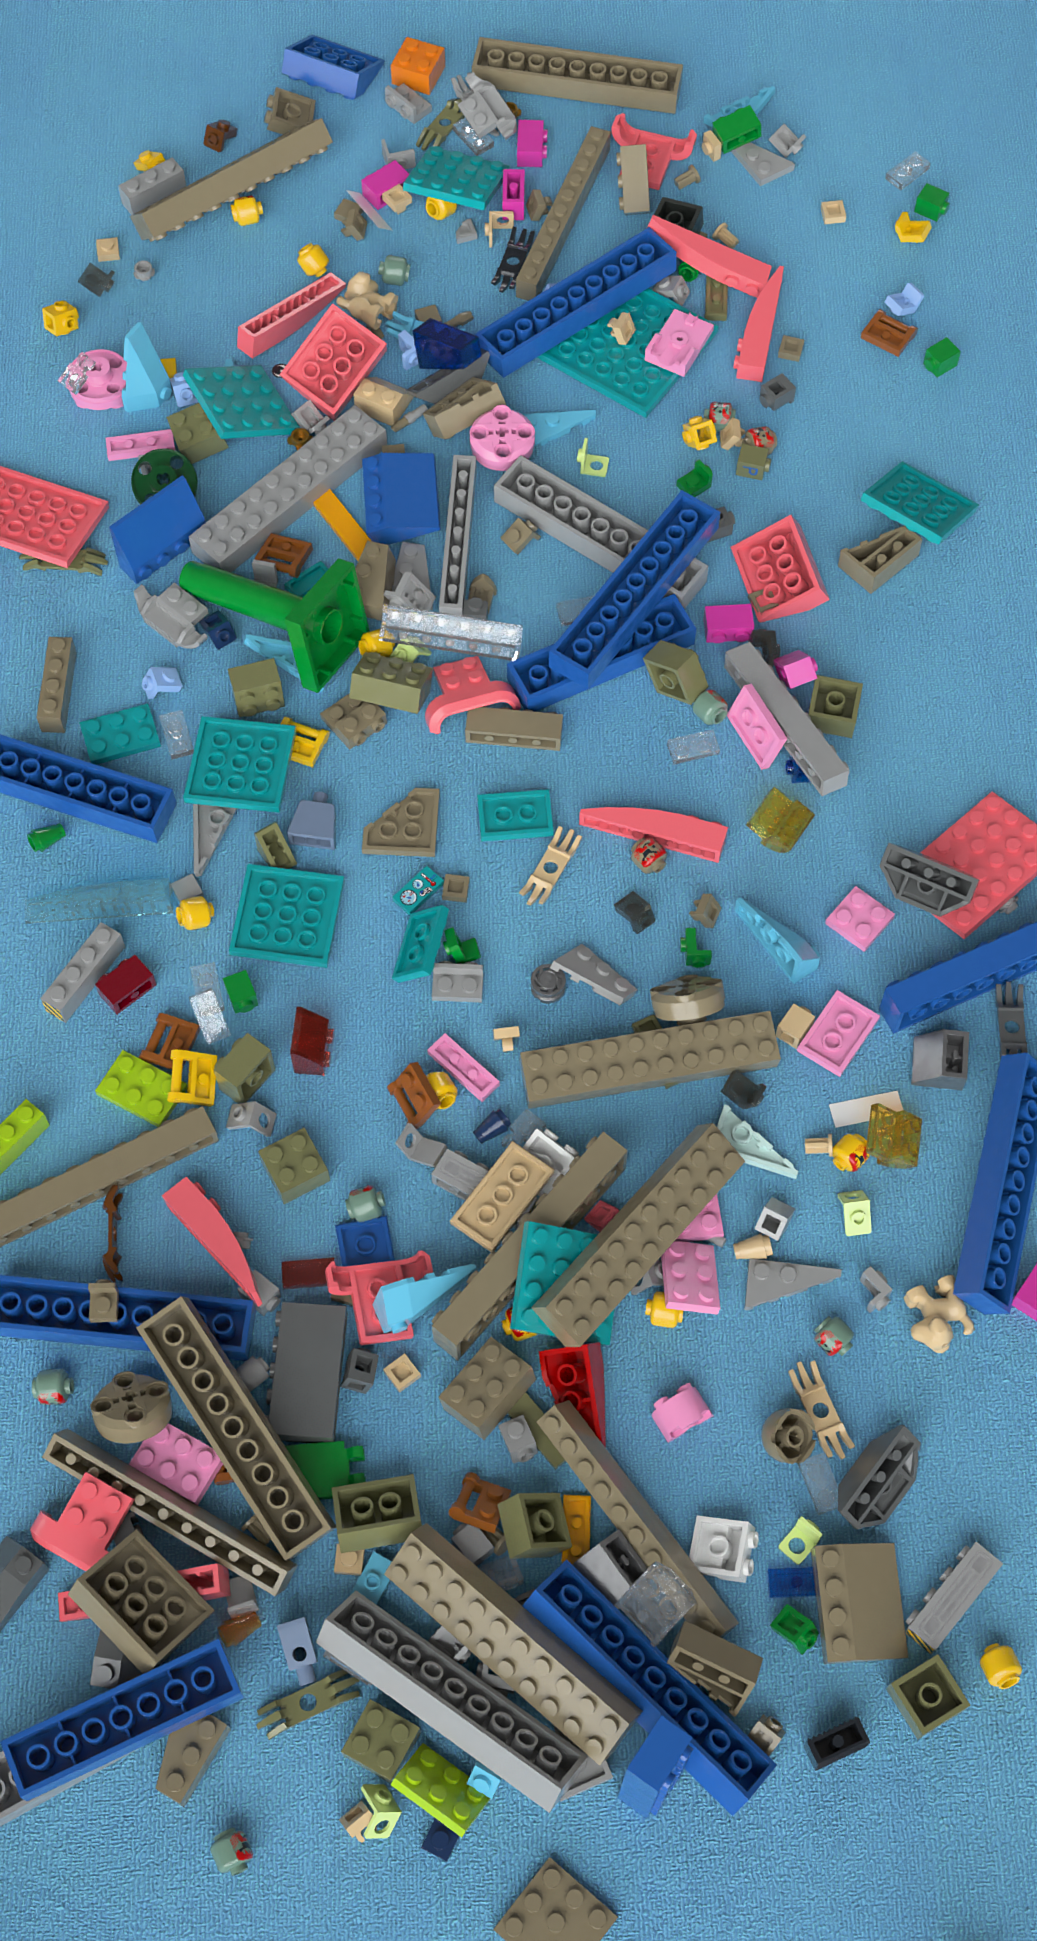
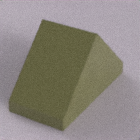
[254,822,297,869]

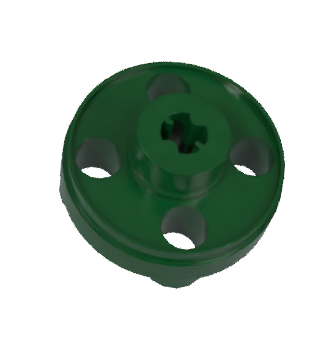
[131,449,198,505]

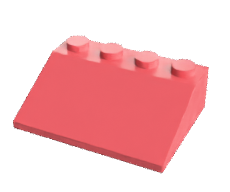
[279,303,387,421]
[731,515,830,623]

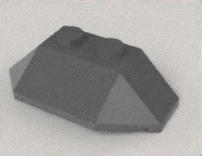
[406,347,490,404]
[879,843,980,917]
[838,1425,921,1529]

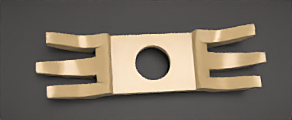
[519,826,582,906]
[788,1360,855,1459]

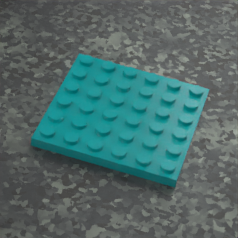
[537,288,719,418]

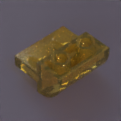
[746,787,815,853]
[866,1103,922,1169]

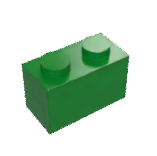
[712,105,762,154]

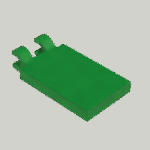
[285,1441,366,1500]

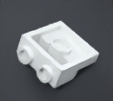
[522,1128,579,1196]
[689,1516,759,1583]

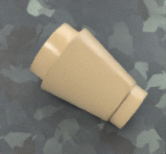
[733,1233,773,1260]

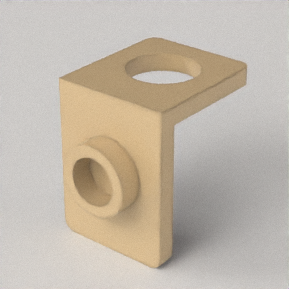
[485,211,514,248]

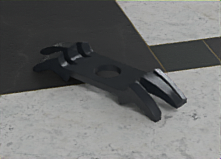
[491,226,535,293]

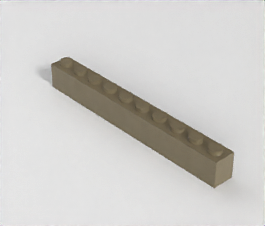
[516,126,611,301]
[0,1106,219,1247]
[537,1400,739,1638]
[42,1428,298,1596]

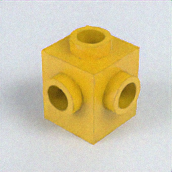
[42,301,79,336]
[682,415,717,450]

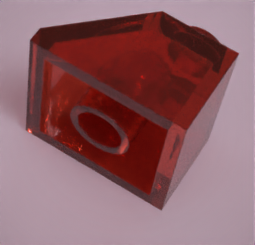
[290,1007,334,1076]

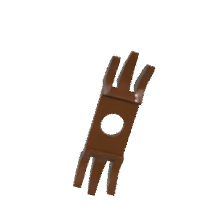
[102,1185,123,1283]

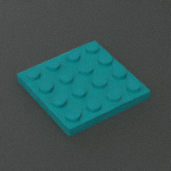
[403,146,510,210]
[183,365,300,439]
[860,461,979,545]
[183,716,296,813]
[229,864,345,968]
[510,1221,614,1345]

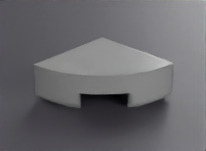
[456,218,477,244]

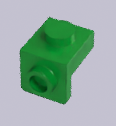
[443,927,481,964]
[680,928,712,968]

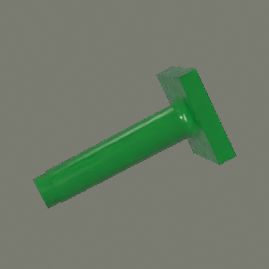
[179,558,370,693]

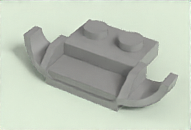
[458,72,517,140]
[133,583,208,649]

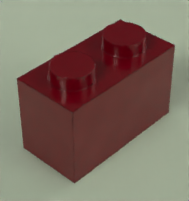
[95,955,156,1015]

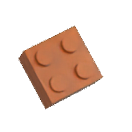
[391,37,445,95]

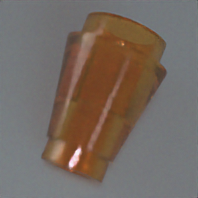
[217,1611,262,1648]

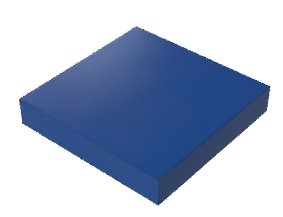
[335,1215,395,1267]

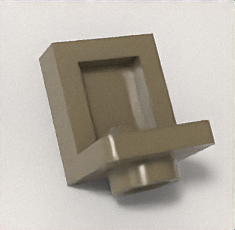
[501,517,541,554]

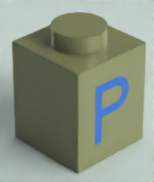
[736,444,771,480]

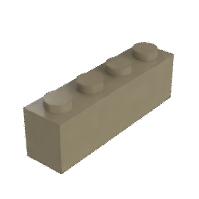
[37,637,77,733]
[465,706,563,751]

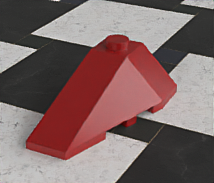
[538,1342,606,1448]

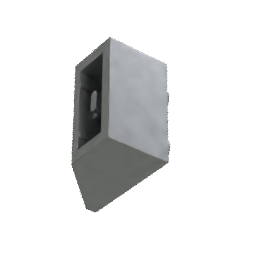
[911,1029,969,1091]
[572,1529,653,1605]

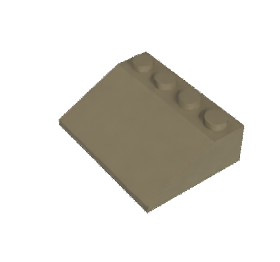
[68,1529,215,1674]
[811,1543,908,1665]

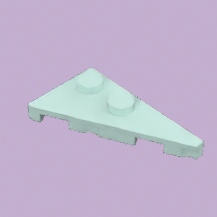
[717,1104,798,1179]

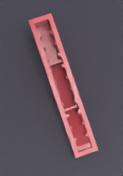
[646,215,772,298]
[733,266,784,382]
[237,272,346,359]
[579,807,728,863]
[162,1176,263,1307]
[58,1563,231,1622]

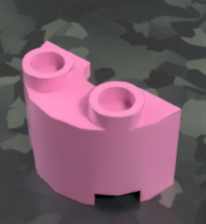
[651,1383,714,1443]

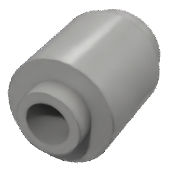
[236,1356,270,1392]

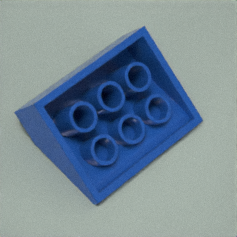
[281,35,385,100]
[362,453,441,545]
[109,475,206,584]

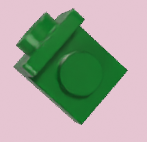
[676,460,713,497]
[770,1604,819,1655]

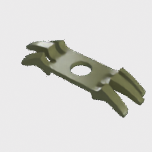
[416,98,464,151]
[19,548,108,576]
[256,1668,360,1740]

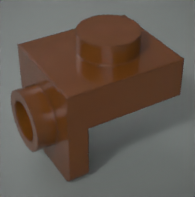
[203,120,238,152]

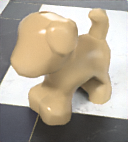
[336,272,398,330]
[903,1275,975,1353]

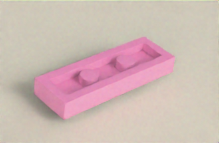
[105,429,175,461]
[427,1033,500,1102]

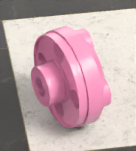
[67,349,127,410]
[470,405,535,471]

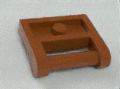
[861,309,918,357]
[255,533,313,578]
[139,1013,201,1070]
[387,1062,441,1129]
[449,1472,511,1533]

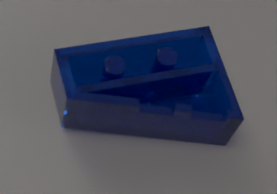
[412,318,482,369]

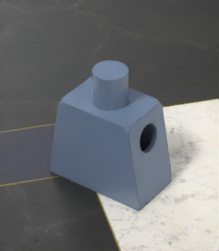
[287,792,336,850]
[277,1617,318,1686]

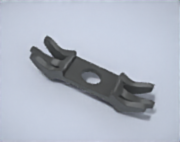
[996,982,1027,1060]

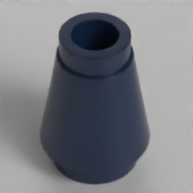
[473,1108,512,1144]

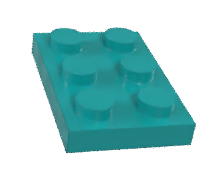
[79,703,161,765]
[477,789,554,842]
[392,905,449,983]

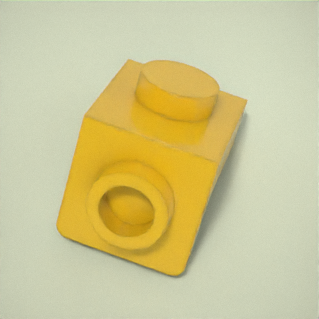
[133,150,166,171]
[895,212,932,243]

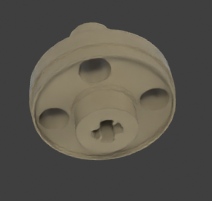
[650,975,725,1026]
[90,1371,172,1444]

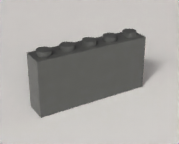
[265,1302,348,1443]

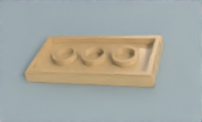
[450,1141,555,1252]

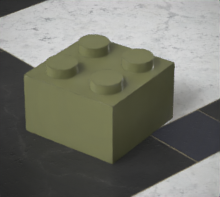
[166,403,229,464]
[643,640,709,705]
[228,658,285,717]
[808,675,863,738]
[214,1033,275,1104]
[258,1128,330,1204]
[497,1493,572,1559]
[886,1654,970,1740]
[341,1699,421,1784]

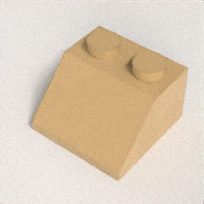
[353,377,414,426]

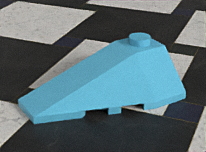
[122,322,172,412]
[734,897,820,984]
[372,1264,476,1334]

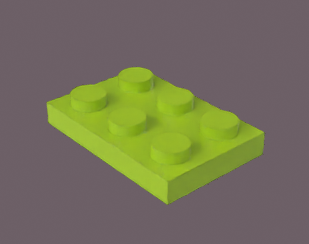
[95,1050,188,1127]
[391,1743,491,1838]

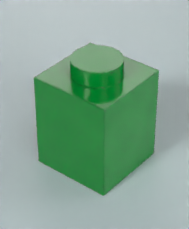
[914,183,950,222]
[923,337,961,378]
[222,970,258,1014]

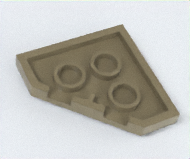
[362,788,440,857]
[493,1857,618,1941]

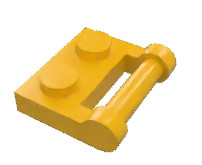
[281,716,330,768]
[167,1049,217,1107]

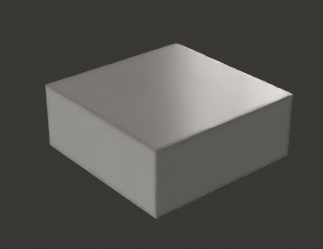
[170,874,204,903]

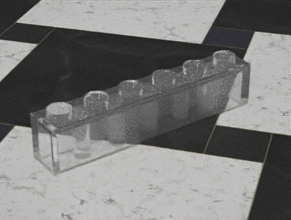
[378,604,523,661]

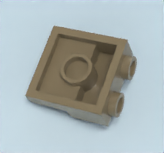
[264,87,316,135]
[320,693,387,750]

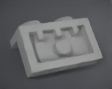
[385,83,432,124]
[383,572,436,621]
[432,961,483,1003]

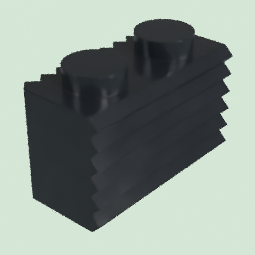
[804,1717,870,1771]

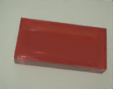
[282,1257,335,1290]

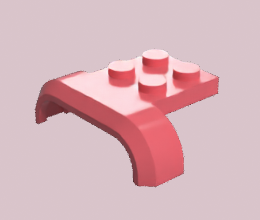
[612,113,697,190]
[425,656,521,734]
[325,1250,433,1345]
[30,1472,135,1571]

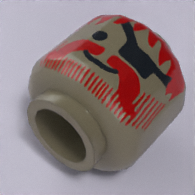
[742,426,777,455]
[631,838,667,874]

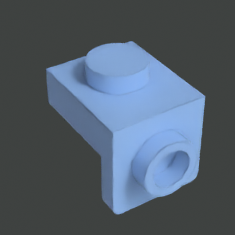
[885,283,924,316]
[398,330,423,371]
[169,372,198,407]
[142,667,183,699]

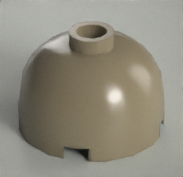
[761,1408,816,1464]

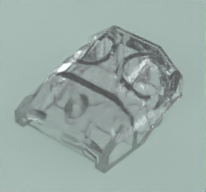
[614,1561,697,1647]

